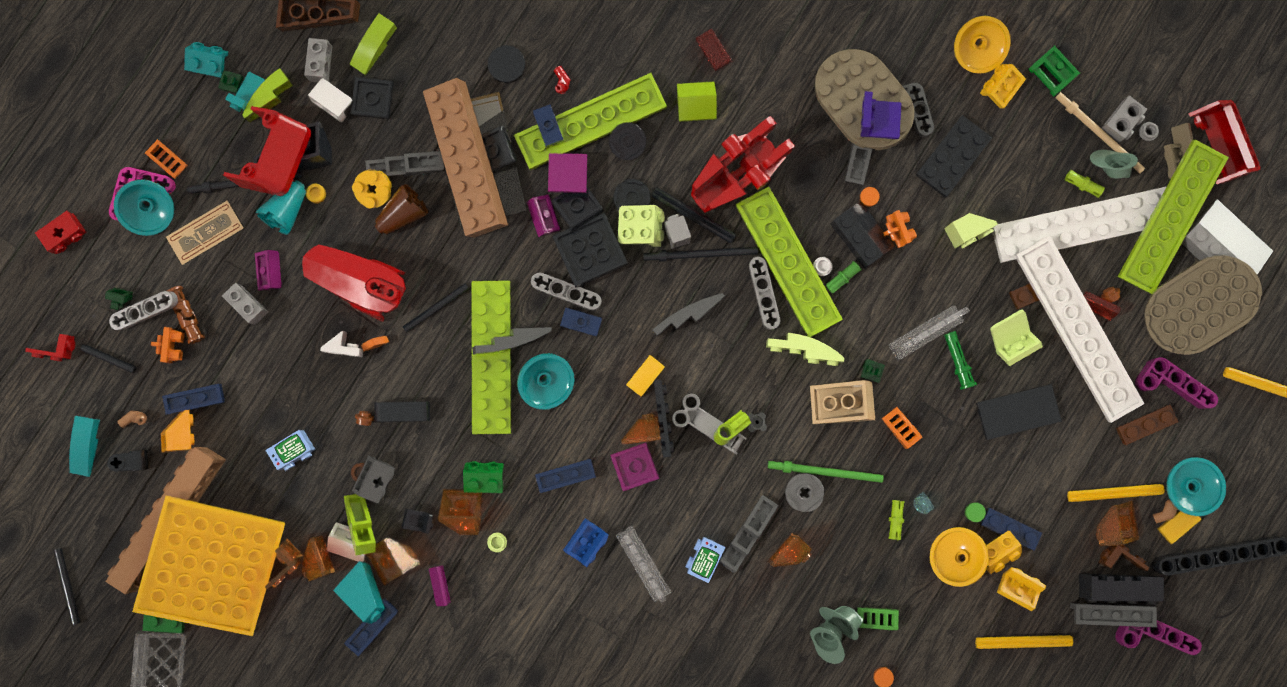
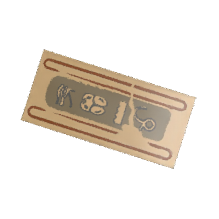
[166,201,243,265]

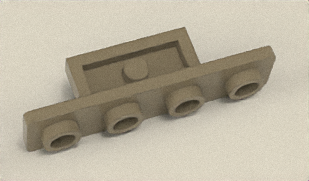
[1164,123,1193,180]

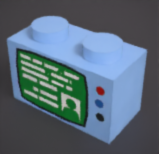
[266,430,315,471]
[685,536,725,583]

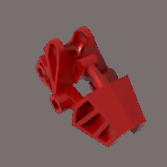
[691,116,795,213]

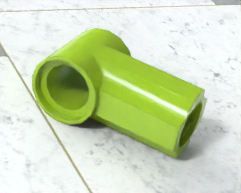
[713,410,751,445]

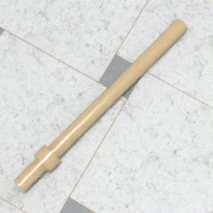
[1055,92,1145,174]

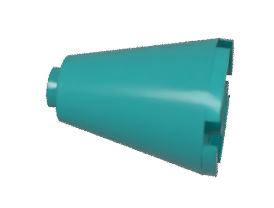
[256,180,306,235]

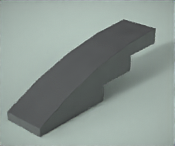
[845,143,872,185]
[365,151,444,179]
[652,293,725,337]
[472,327,551,355]
[718,495,779,573]

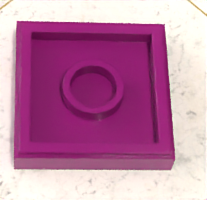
[548,153,587,193]
[610,442,659,491]

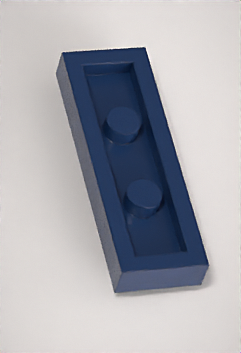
[162,384,225,415]
[535,459,596,493]
[980,508,1042,551]
[344,598,399,656]

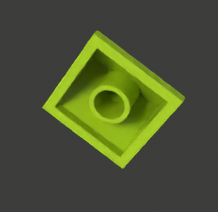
[677,82,717,122]

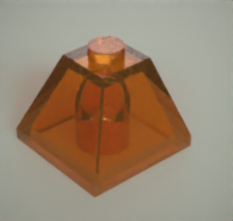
[621,414,661,445]
[438,489,482,535]
[1096,501,1139,546]
[767,533,812,567]
[302,535,335,581]
[366,538,420,585]

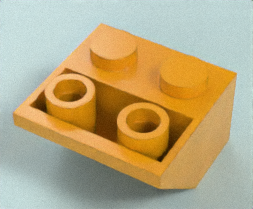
[161,410,194,452]

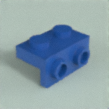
[563,518,609,567]

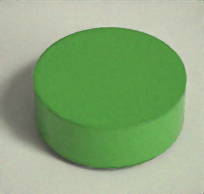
[965,503,986,522]

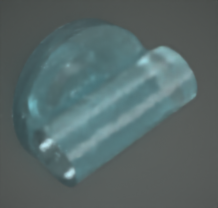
[914,492,934,514]

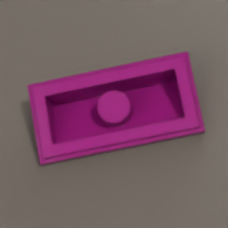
[527,195,560,237]
[255,250,282,291]
[429,565,451,606]

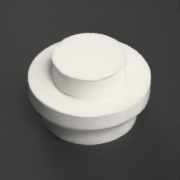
[813,257,832,276]

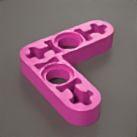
[109,167,176,222]

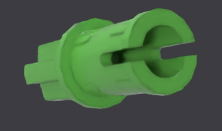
[826,261,861,293]

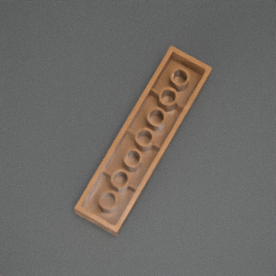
[423,78,508,238]
[105,447,226,594]

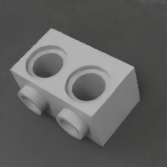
[304,38,333,82]
[1101,96,1147,143]
[665,214,691,249]
[222,283,268,325]

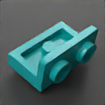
[184,42,228,78]

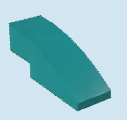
[69,416,100,477]

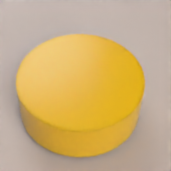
[306,184,326,204]

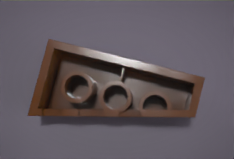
[276,0,360,32]

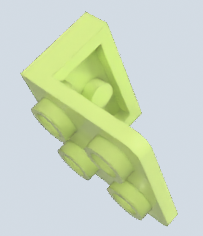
[618,205,665,247]
[990,310,1042,366]

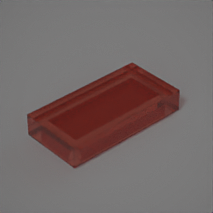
[696,29,731,71]
[1083,291,1121,320]

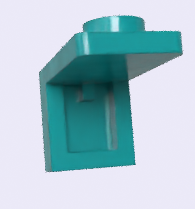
[225,72,265,112]

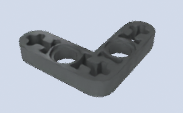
[903,83,934,137]

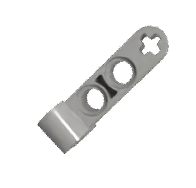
[672,394,747,455]

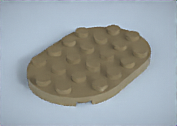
[815,49,915,150]
[1144,255,1262,355]

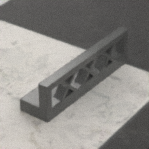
[1070,602,1157,627]

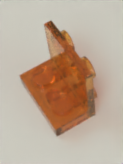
[265,539,303,589]

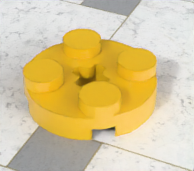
[352,169,392,209]

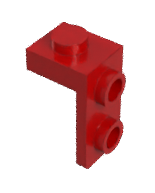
[25,334,75,362]

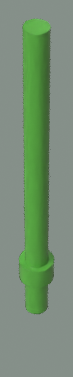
[768,461,883,483]

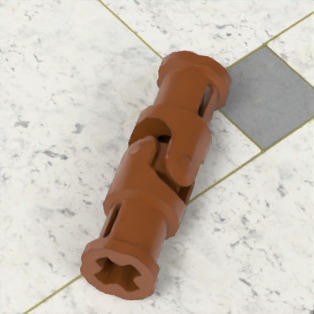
[167,286,205,344]

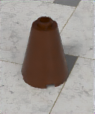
[375,184,429,235]

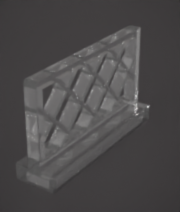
[888,305,970,361]
[616,525,671,603]
[131,631,186,687]

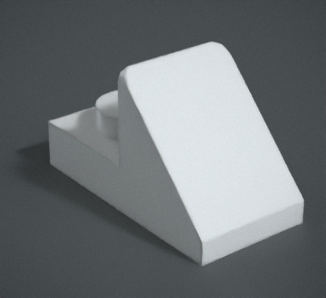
[320,331,363,357]

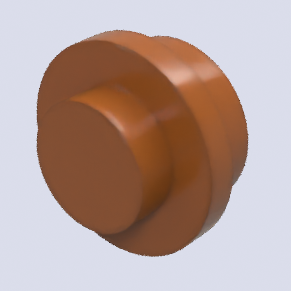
[1101,287,1121,303]
[355,411,374,426]

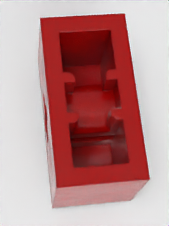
[35,211,87,254]

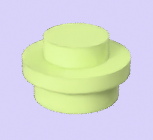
[487,533,507,552]

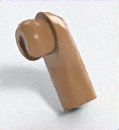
[117,410,147,428]
[1153,499,1178,524]

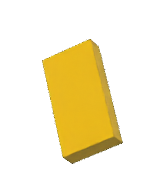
[626,355,665,397]
[1157,510,1201,544]

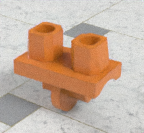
[883,210,917,248]
[151,327,185,363]

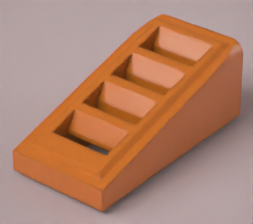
[145,139,188,179]
[881,407,922,449]

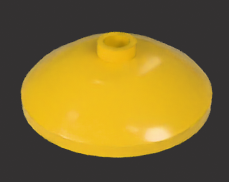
[954,16,1010,73]
[930,527,989,587]

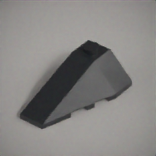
[254,121,332,171]

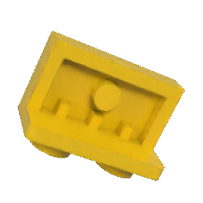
[986,531,1022,574]
[997,567,1046,611]

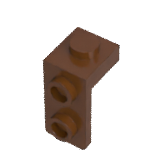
[1098,543,1149,571]

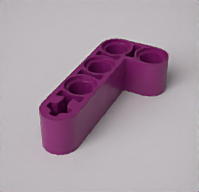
[1135,357,1218,409]
[1115,620,1202,655]

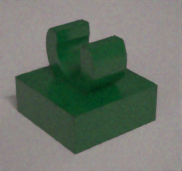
[218,70,244,94]
[105,287,133,310]
[860,359,885,383]

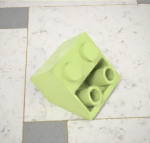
[944,213,998,249]

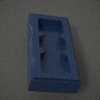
[533,105,564,147]
[560,308,602,337]

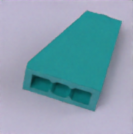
[333,561,385,624]

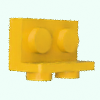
[980,64,1026,108]

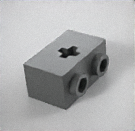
[352,456,395,503]

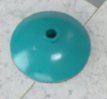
[114,179,174,236]
[517,353,574,410]
[1166,457,1226,516]

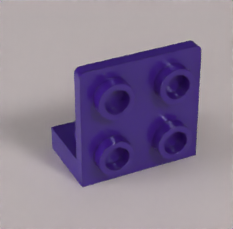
[860,91,901,139]

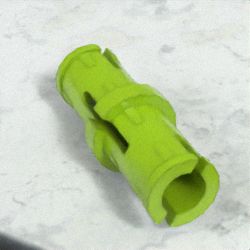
[1064,170,1105,198]
[888,500,905,540]

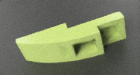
[766,333,844,366]

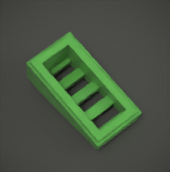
[857,607,899,630]

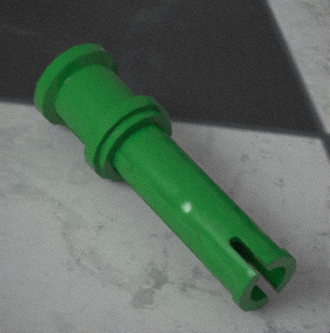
[944,331,977,390]

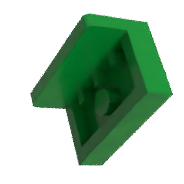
[463,461,504,493]

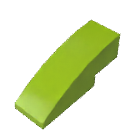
[350,13,397,76]
[243,68,293,122]
[344,494,376,556]

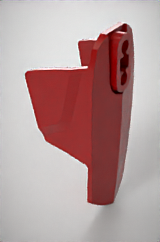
[302,245,406,322]

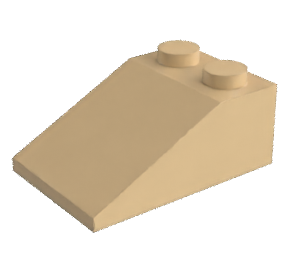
[810,380,875,424]

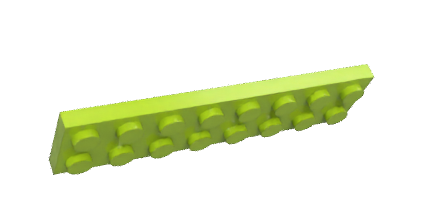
[514,73,667,170]
[1117,140,1229,294]
[735,187,843,337]
[472,281,511,434]

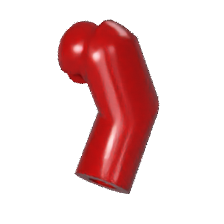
[554,66,570,94]

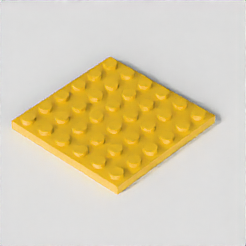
[132,495,285,636]

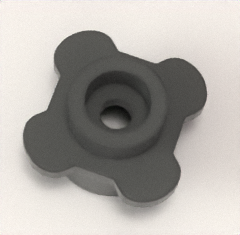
[748,412,767,432]

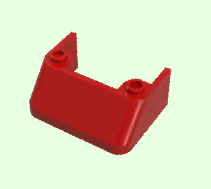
[1188,100,1260,184]
[223,106,311,196]

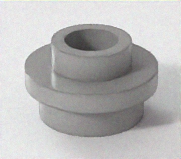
[1139,122,1159,141]

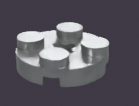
[785,473,824,512]

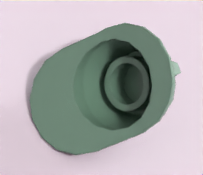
[1090,150,1138,179]
[819,606,863,640]
[810,620,845,664]

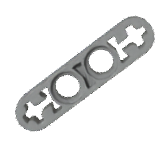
[749,257,780,330]
[531,273,602,311]
[109,291,178,330]

